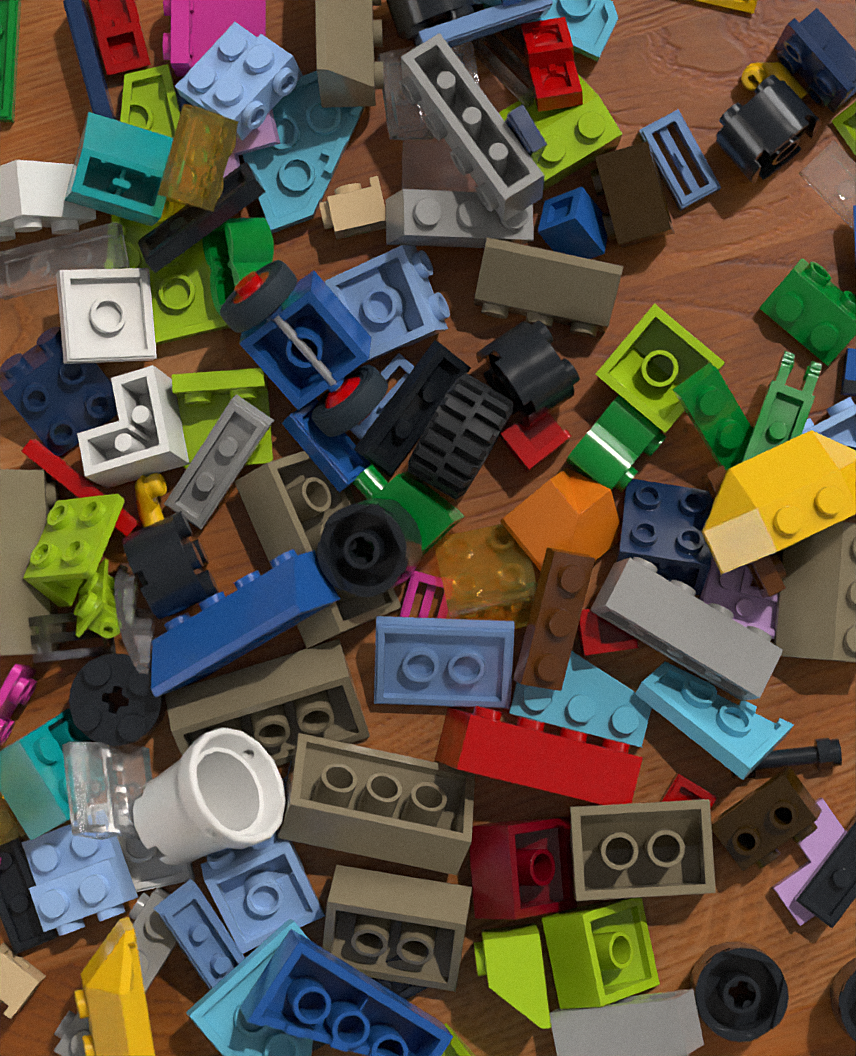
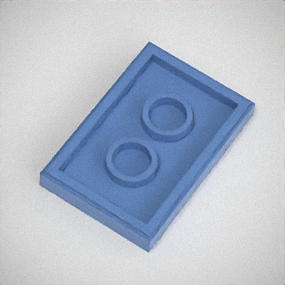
[374,616,514,709]

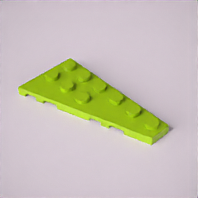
[107,64,230,345]

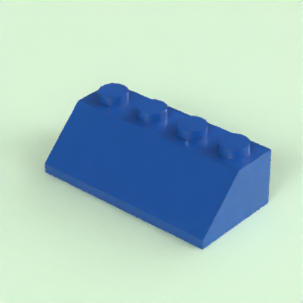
[151,549,340,697]

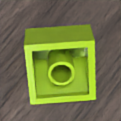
[499,75,622,191]
[596,303,725,433]
[542,897,660,1009]
[474,923,551,1029]

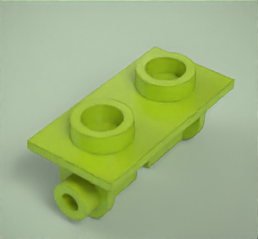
[74,558,124,638]

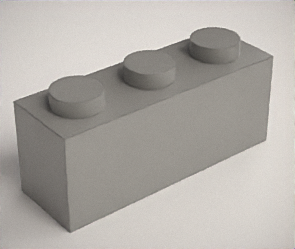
[385,189,534,248]
[549,989,704,1056]

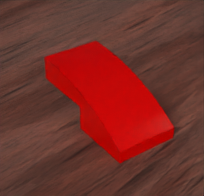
[88,0,151,76]
[521,17,583,112]

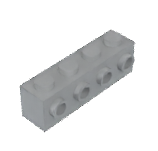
[399,33,544,222]
[590,557,783,701]
[54,887,177,1056]

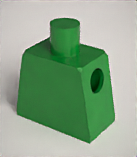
[352,465,465,557]

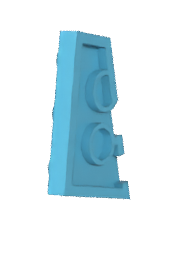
[509,651,652,748]
[635,662,794,780]

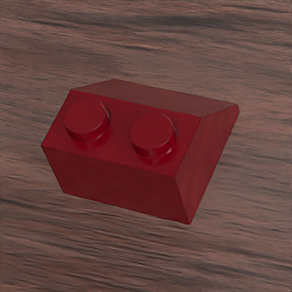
[469,816,577,920]

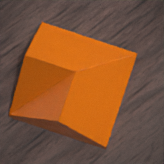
[500,468,621,571]

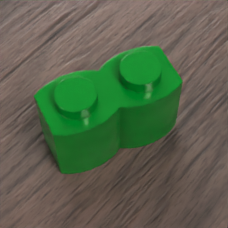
[202,218,274,315]
[566,395,667,492]

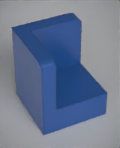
[538,187,608,259]

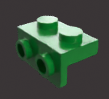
[759,258,856,366]

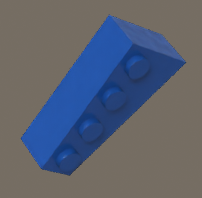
[240,929,453,1056]

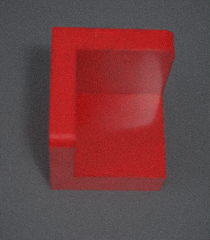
[500,413,571,473]
[578,608,639,656]

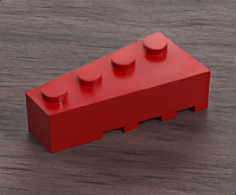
[435,706,643,805]

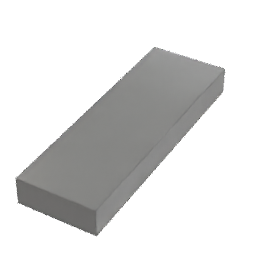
[164,394,274,530]

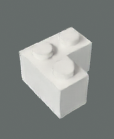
[0,160,96,242]
[77,365,190,489]

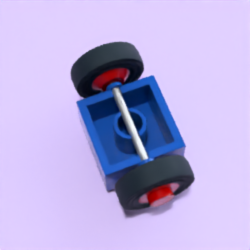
[220,260,388,437]

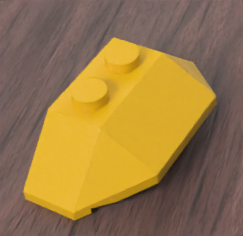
[702,430,856,574]
[75,917,155,1056]

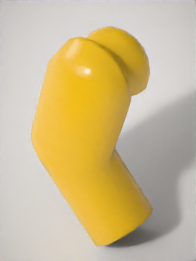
[741,62,808,100]
[135,473,167,528]

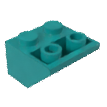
[64,112,176,226]
[0,708,118,841]

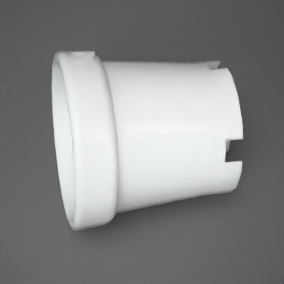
[133,727,286,866]

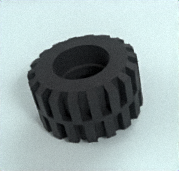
[408,373,514,500]

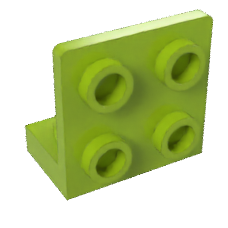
[172,368,273,469]
[23,494,125,607]

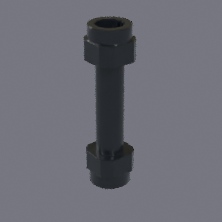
[730,738,842,779]

